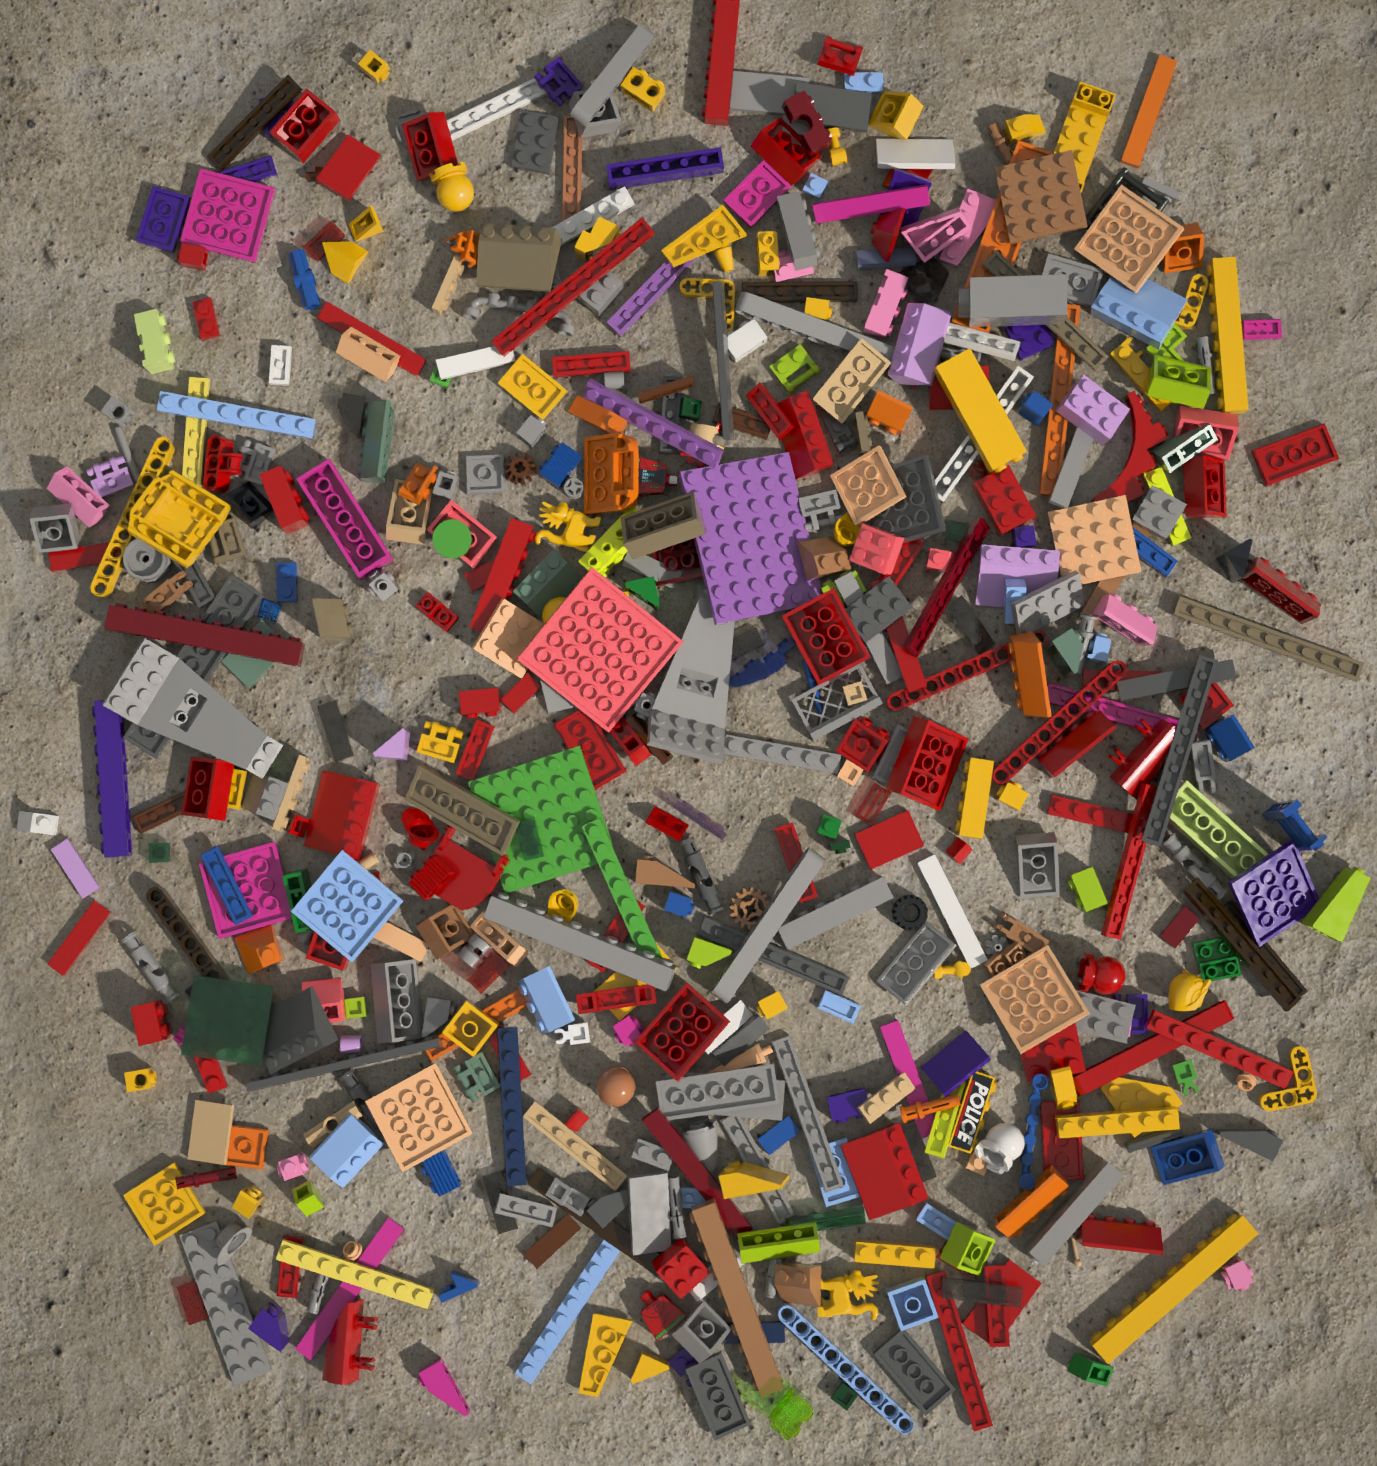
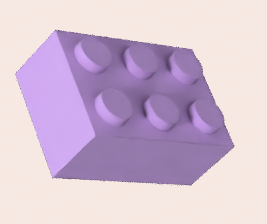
[1055,374,1130,445]

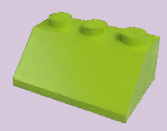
[1147,354,1211,409]

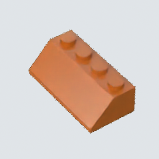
[1007,631,1052,717]
[994,1165,1070,1239]

